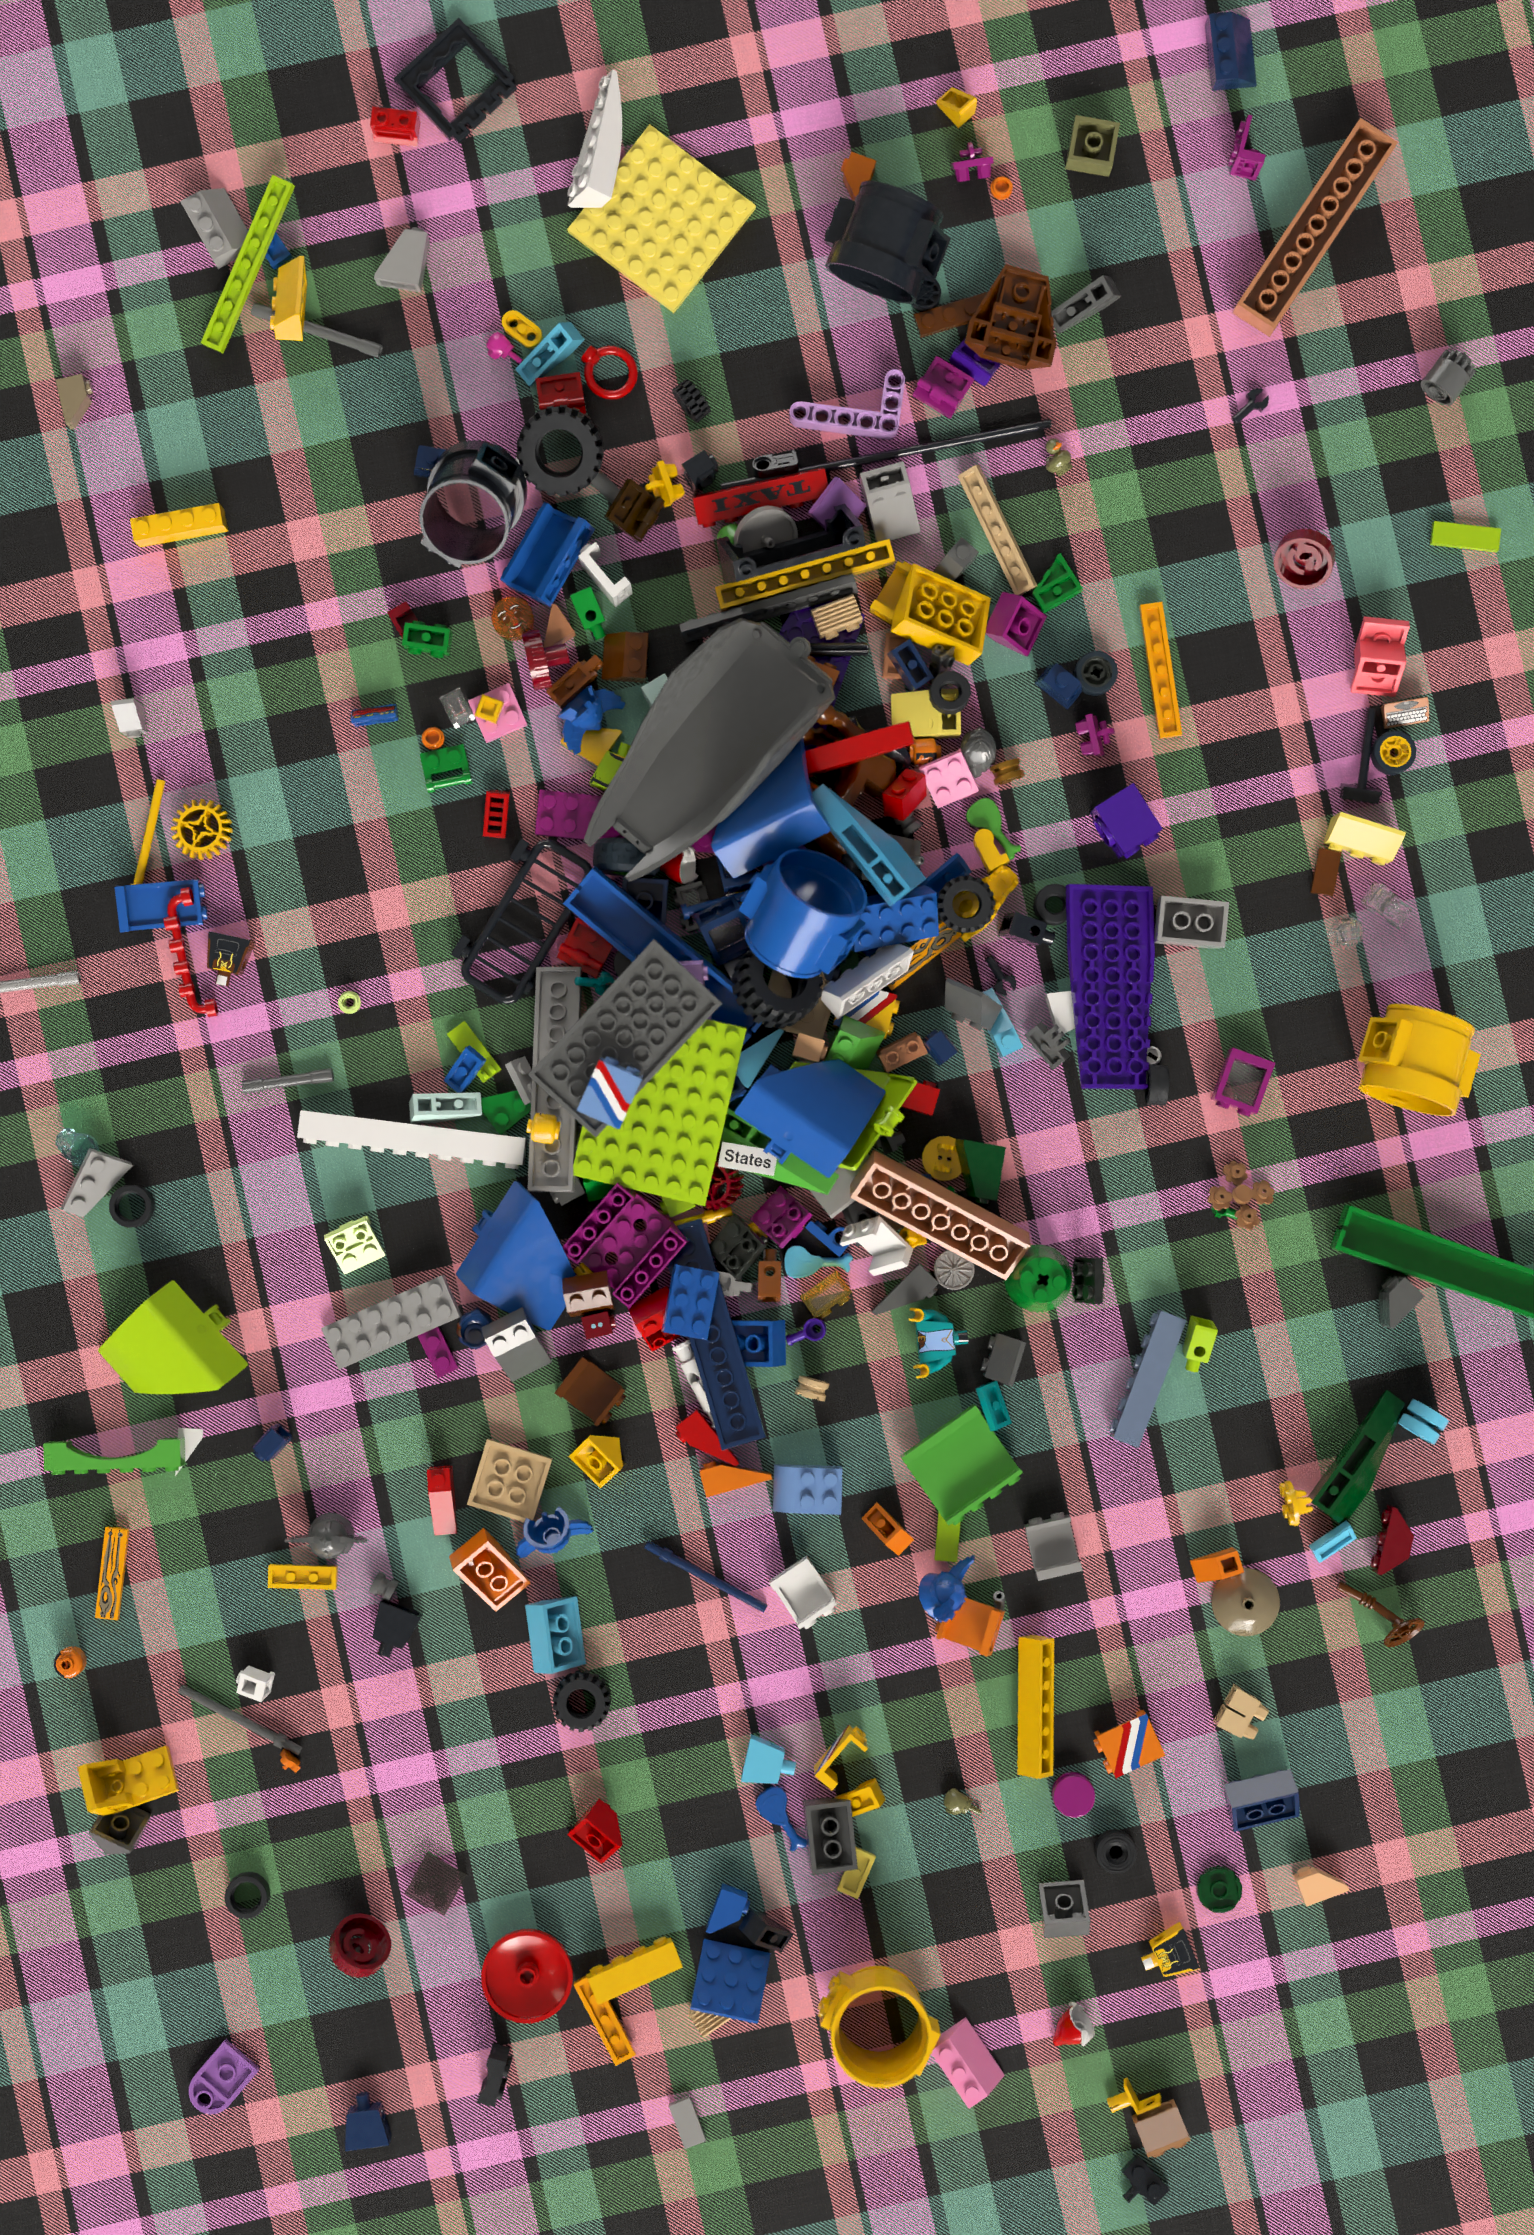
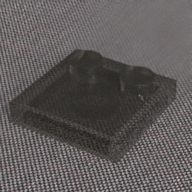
[404,1852,467,1916]

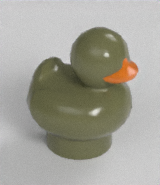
[1046,438,1074,477]

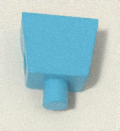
[741,1734,796,1784]

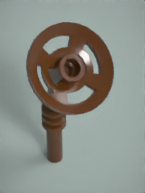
[1336,1581,1425,1647]

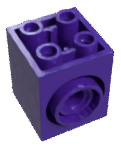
[1090,783,1163,859]

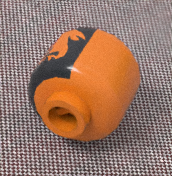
[909,738,941,768]
[54,1646,87,1678]

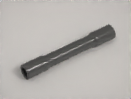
[242,1068,334,1094]

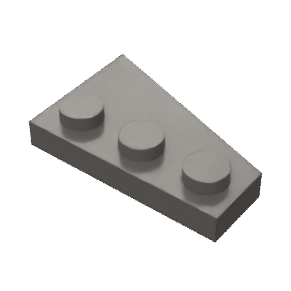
[61,1148,133,1217]

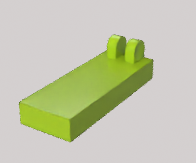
[447,1021,502,1083]

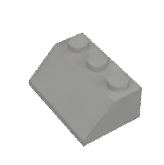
[180,188,248,269]
[809,1154,869,1219]

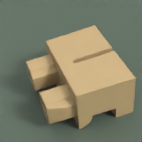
[1213,1684,1269,1740]

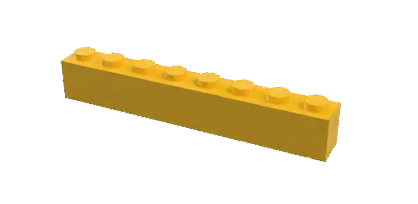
[715,539,895,612]

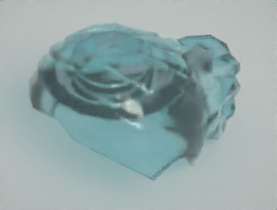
[55,1128,99,1167]

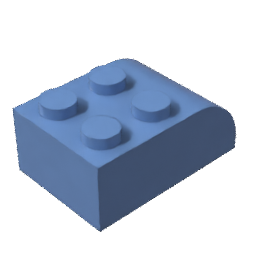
[773,1464,842,1515]

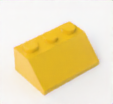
[270,256,307,341]

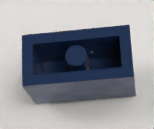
[887,639,934,692]

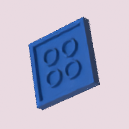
[690,1939,771,2024]

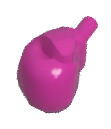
[486,332,523,364]

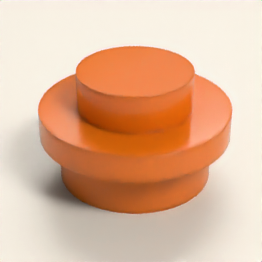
[990,176,1013,200]
[422,727,445,750]

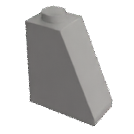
[374,227,430,292]

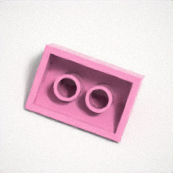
[931,2017,1005,2109]

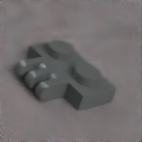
[1024,1021,1071,1070]

